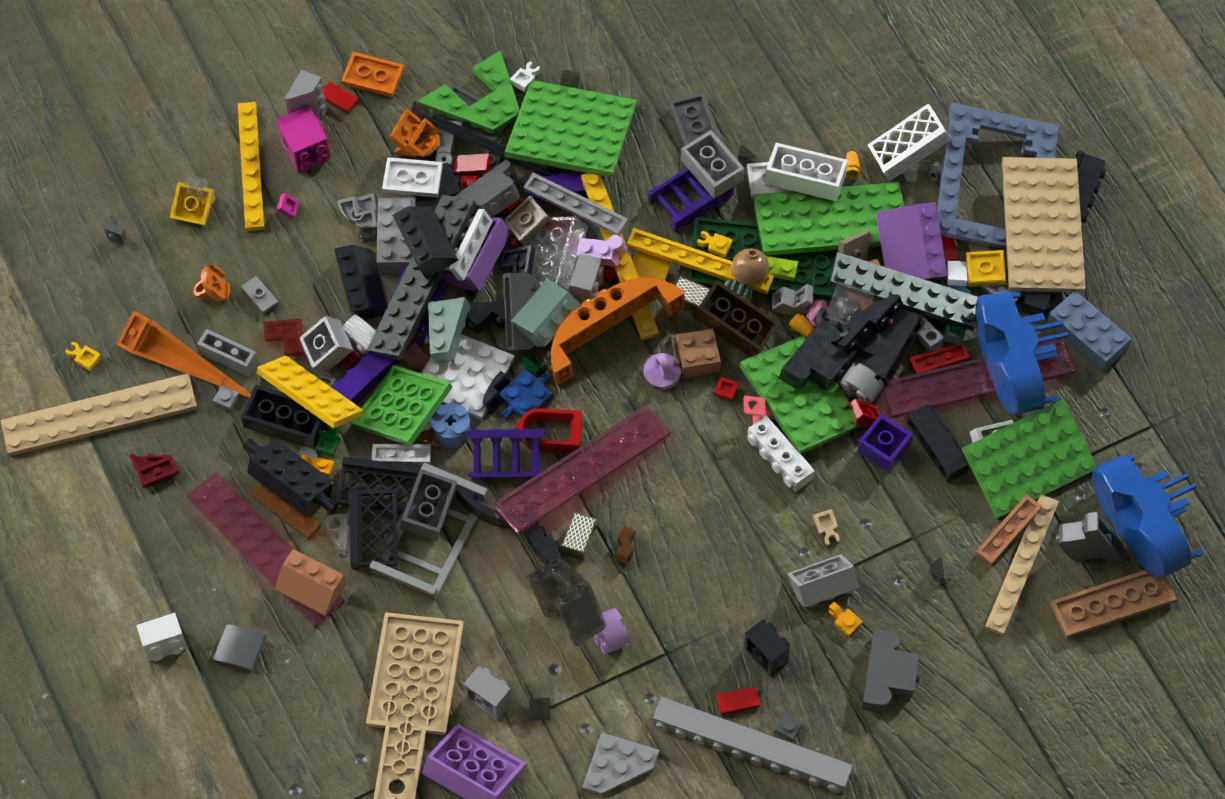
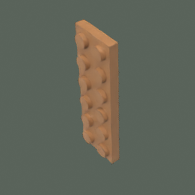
[1050,570,1177,639]

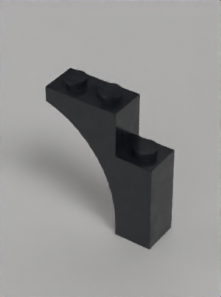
[455,288,536,334]

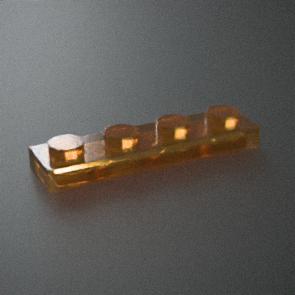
[250,483,322,540]

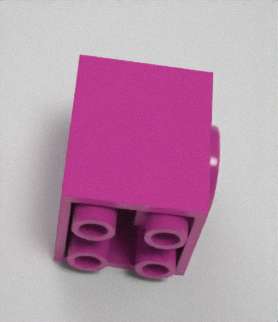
[275,105,331,172]

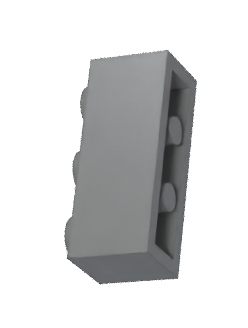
[197,329,259,377]

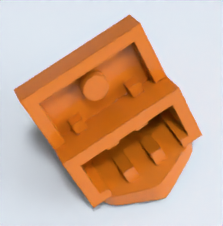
[388,109,440,157]

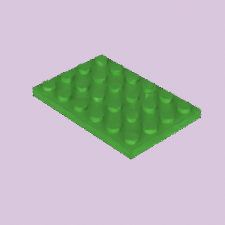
[739,335,862,454]
[961,399,1097,518]

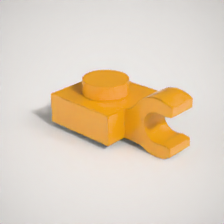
[300,455,334,478]
[828,602,863,637]

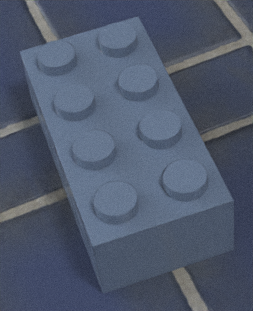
[1047,291,1132,372]

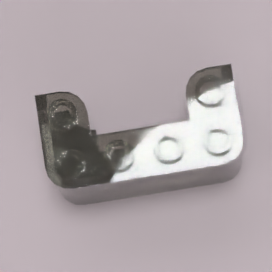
[527,559,607,646]

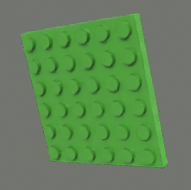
[504,80,637,178]

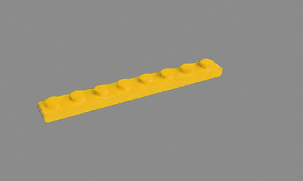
[238,102,265,232]
[627,228,774,294]

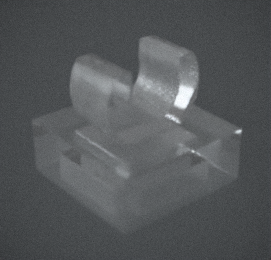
[184,175,209,196]

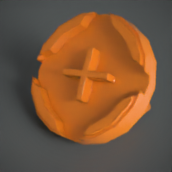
[193,265,230,302]

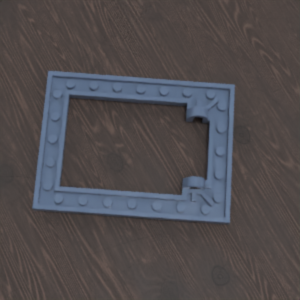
[937,103,1059,250]

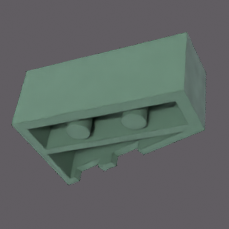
[428,297,471,363]

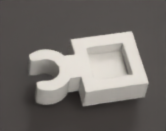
[510,61,540,92]

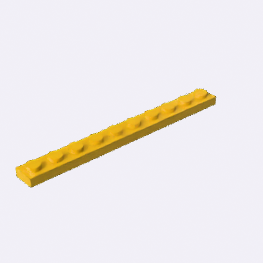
[581,173,659,341]

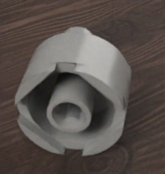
[839,363,884,404]

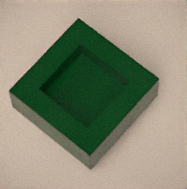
[521,355,548,374]

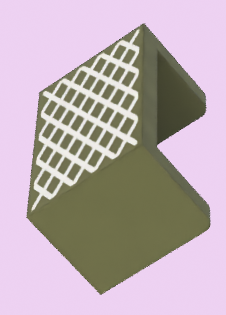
[675,276,709,313]
[561,512,597,560]

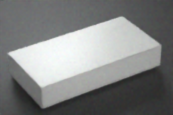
[947,260,967,286]

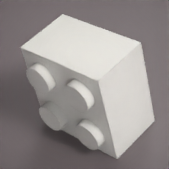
[136,613,187,661]

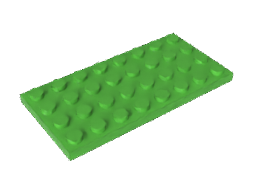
[752,182,905,256]

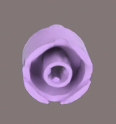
[588,608,630,655]

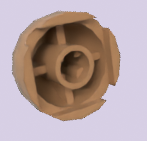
[731,248,769,285]

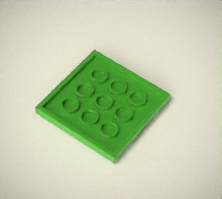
[351,365,453,446]

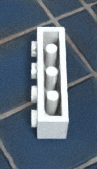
[747,416,815,492]

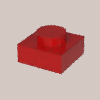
[714,377,739,402]

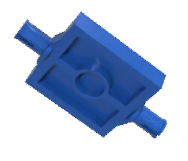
[499,369,553,420]

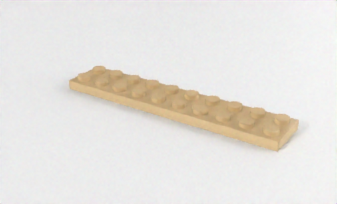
[1,373,197,456]

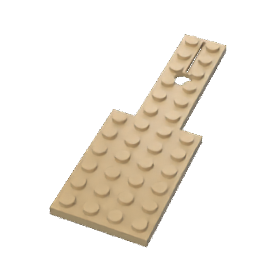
[366,612,464,799]

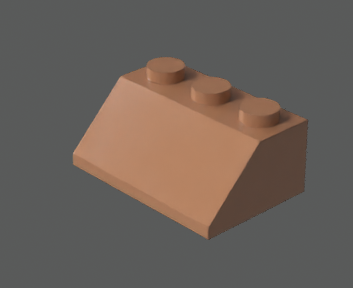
[274,549,346,616]

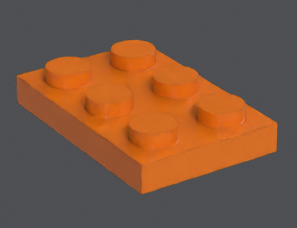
[341,52,405,98]

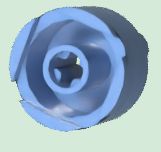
[431,404,471,448]

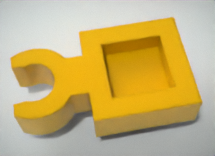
[697,231,733,258]
[65,342,102,372]

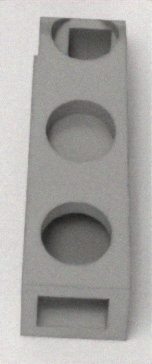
[436,120,463,169]
[903,309,944,352]

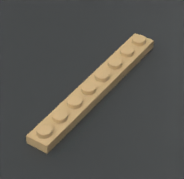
[985,495,1059,636]

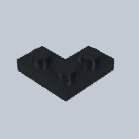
[499,245,535,275]

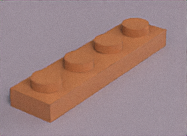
[976,494,1042,566]

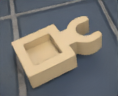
[813,509,840,546]

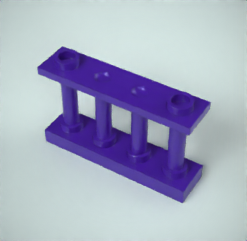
[648,168,734,232]
[467,429,546,481]

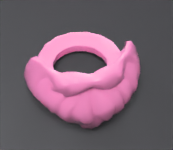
[806,299,830,328]

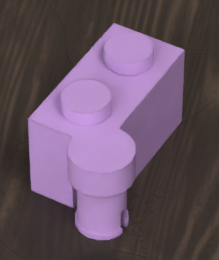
[576,235,628,267]

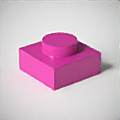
[276,193,300,219]

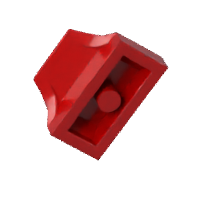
[846,399,880,428]

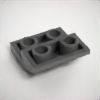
[213,624,267,671]

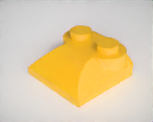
[169,182,215,226]

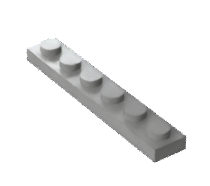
[523,173,629,236]

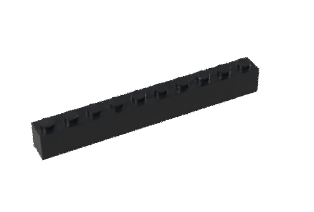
[1021,154,1107,315]

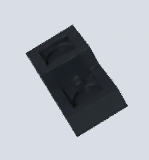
[482,371,511,415]

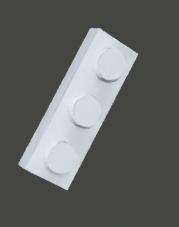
[372,444,431,465]

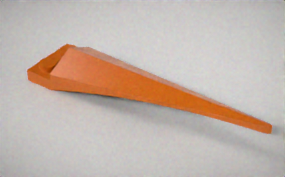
[116,311,251,398]

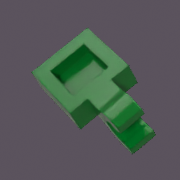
[315,426,341,457]

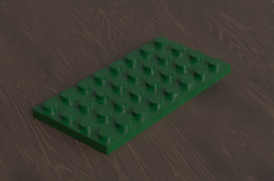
[688,217,838,300]

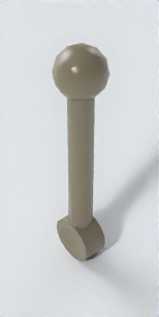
[670,335,680,366]

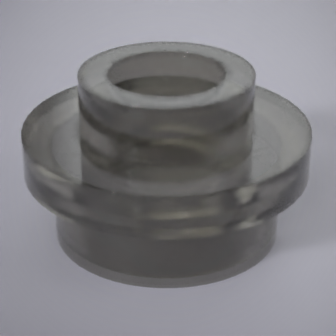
[358,226,377,244]

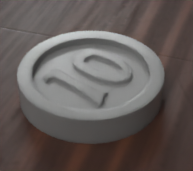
[298,447,317,461]

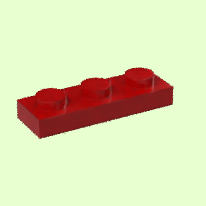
[909,341,970,377]

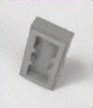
[241,276,279,315]

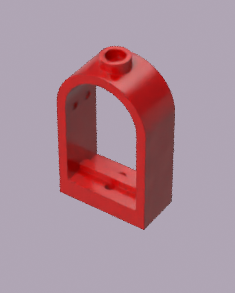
[515,409,582,454]

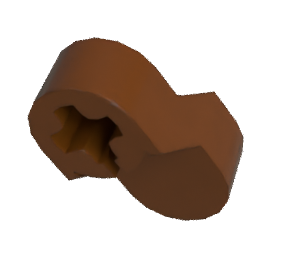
[615,526,636,566]

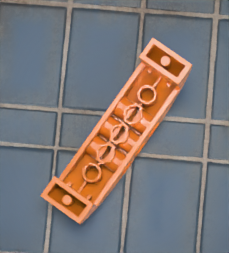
[551,278,685,386]

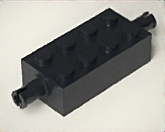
[243,438,339,517]

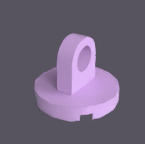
[643,353,681,390]

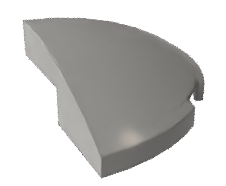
[337,193,378,228]

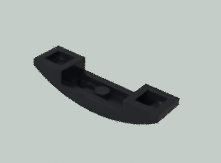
[456,485,528,529]

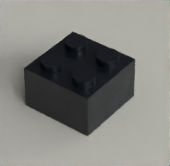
[744,619,790,677]

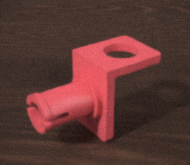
[743,396,775,424]

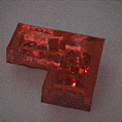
[263,318,304,357]

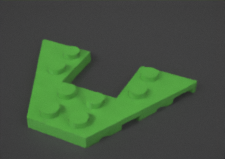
[417,51,520,134]

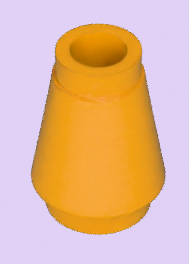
[846,151,862,179]
[789,313,815,338]

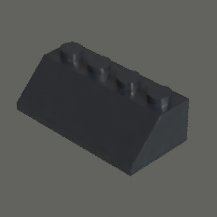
[392,206,459,279]
[334,245,387,320]

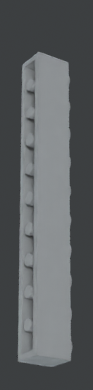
[653,697,853,794]

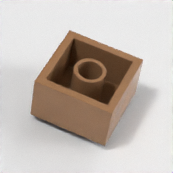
[676,329,721,378]

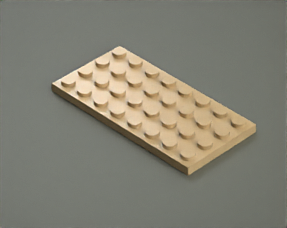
[1002,157,1086,293]

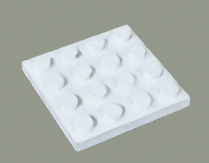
[422,334,515,421]

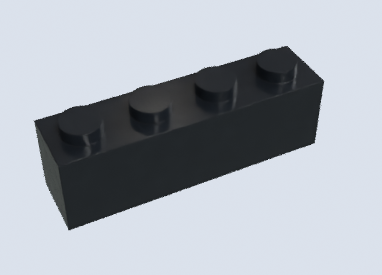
[906,404,969,483]

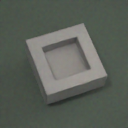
[213,385,239,411]

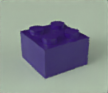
[857,414,913,472]

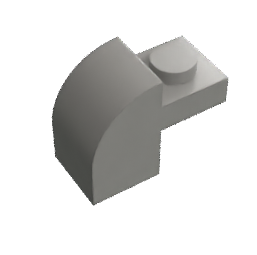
[772,284,814,316]

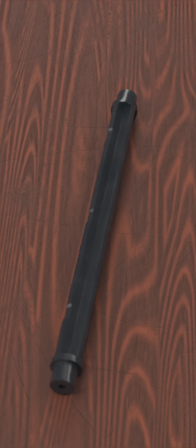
[422,111,558,176]

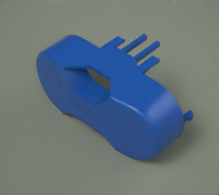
[975,290,1068,415]
[1093,455,1203,578]

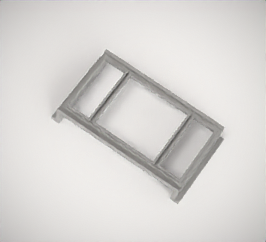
[369,463,488,599]

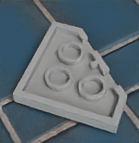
[582,732,659,796]

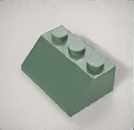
[511,279,581,347]

